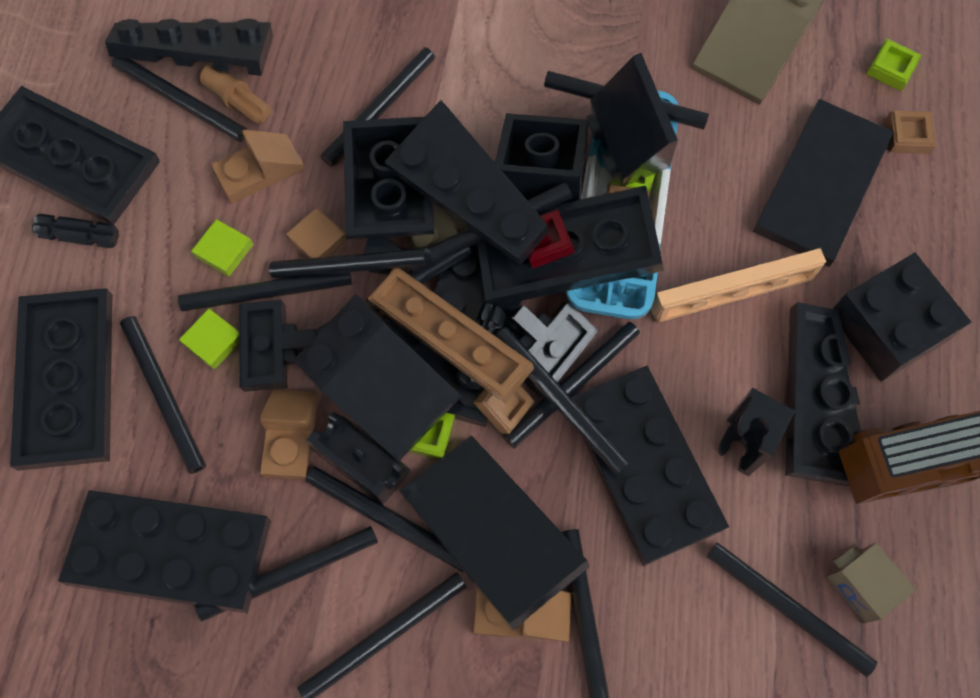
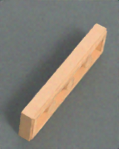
[650,248,826,323]

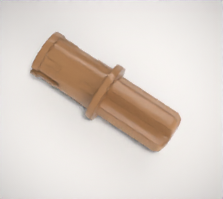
[200,64,272,125]

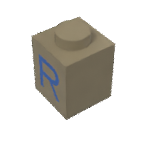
[826,543,916,623]

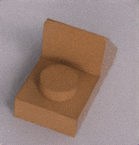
[211,130,305,204]
[260,389,318,480]
[474,588,571,642]

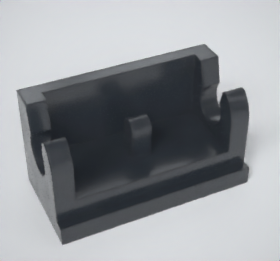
[719,388,796,477]
[306,412,411,505]

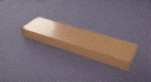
[368,268,534,404]

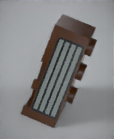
[838,411,980,504]

